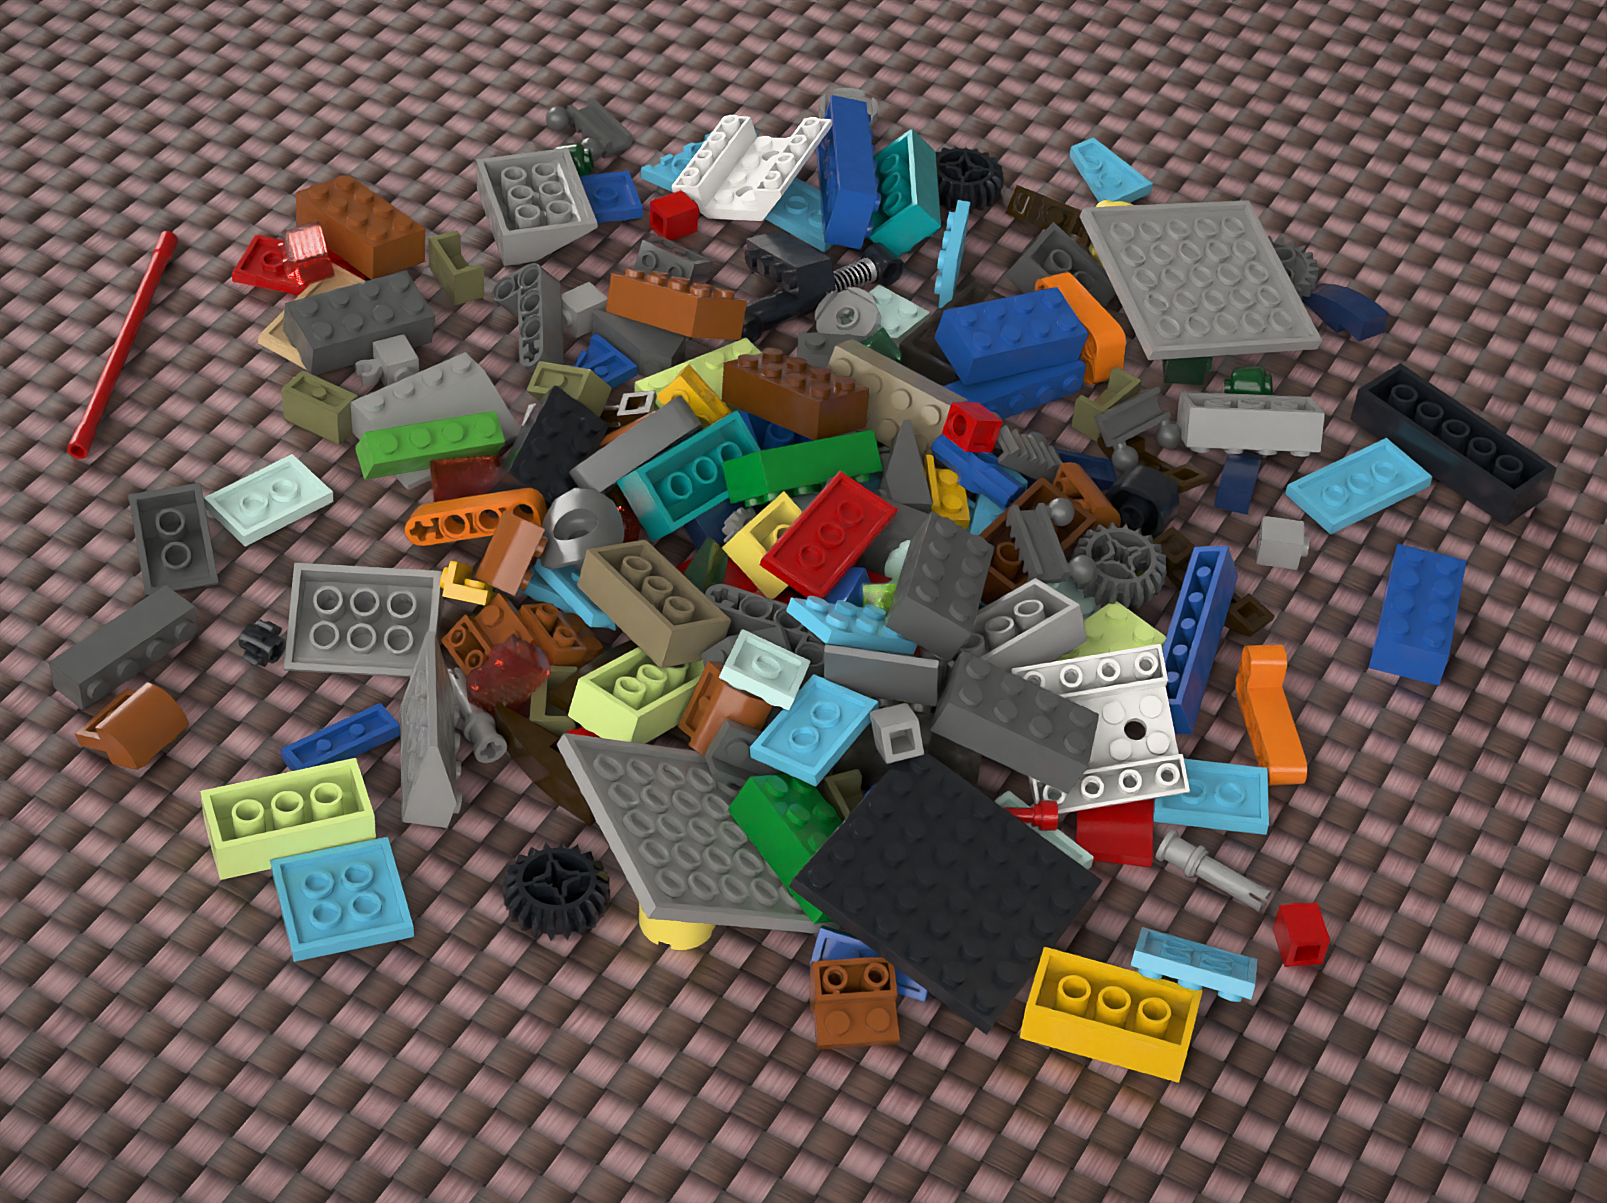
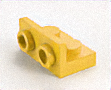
[657,364,732,430]
[923,455,970,530]
[440,561,498,606]

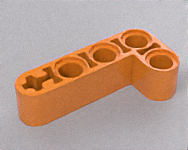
[1035,272,1126,385]
[405,488,548,563]
[1235,644,1307,786]

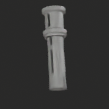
[447,667,507,763]
[1155,829,1272,913]

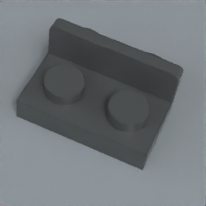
[634,237,713,285]
[704,718,782,787]

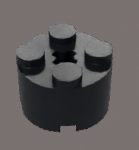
[1105,464,1180,539]

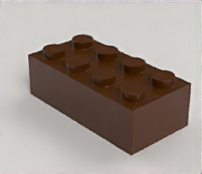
[721,348,869,440]
[978,477,1097,605]

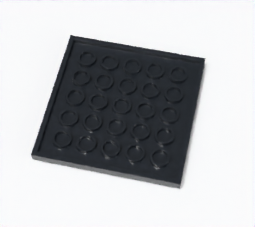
[789,750,1103,1035]

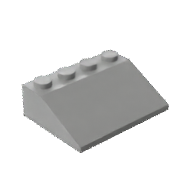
[476,148,597,266]
[350,352,521,490]
[284,563,444,678]
[400,631,462,828]

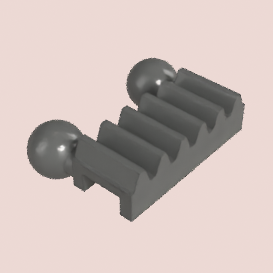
[546,97,632,162]
[1093,386,1182,472]
[990,411,1062,484]
[1006,498,1097,584]

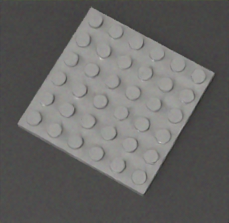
[1079,200,1322,360]
[557,733,841,934]

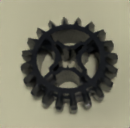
[935,145,1004,213]
[503,842,610,941]

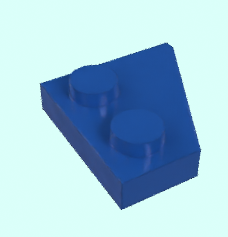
[572,333,637,389]

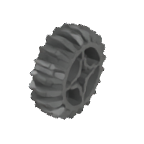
[1070,522,1167,609]

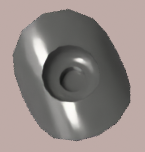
[540,488,624,570]

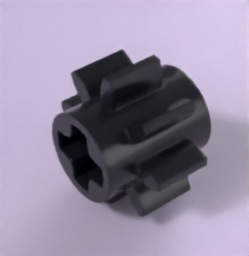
[239,619,286,667]

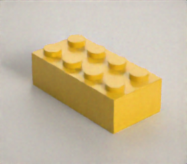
[1020,947,1203,1083]

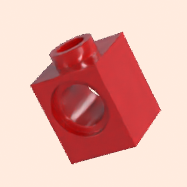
[942,402,1003,452]

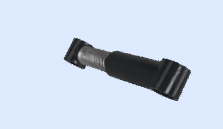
[736,242,905,344]

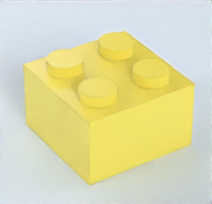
[722,491,802,600]

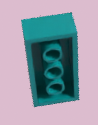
[869,129,941,256]
[616,410,761,542]

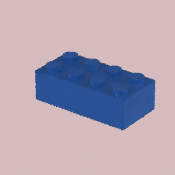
[935,287,1088,386]
[1368,544,1467,686]

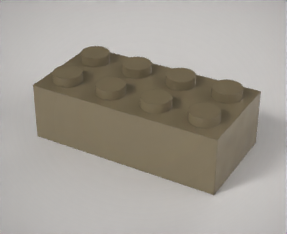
[827,339,968,465]
[577,540,731,668]

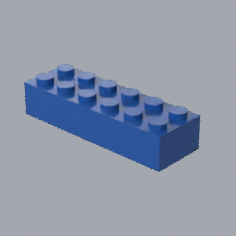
[816,95,881,250]

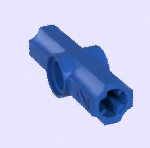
[931,434,1026,511]

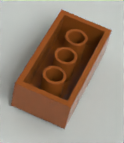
[296,175,426,280]
[606,269,747,340]

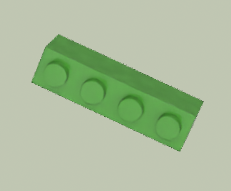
[355,411,505,480]

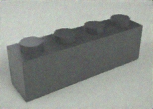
[49,585,198,710]

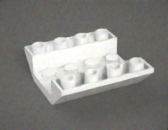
[671,115,833,221]
[1011,644,1190,814]

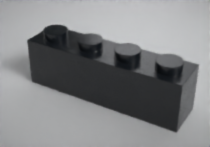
[744,230,836,299]

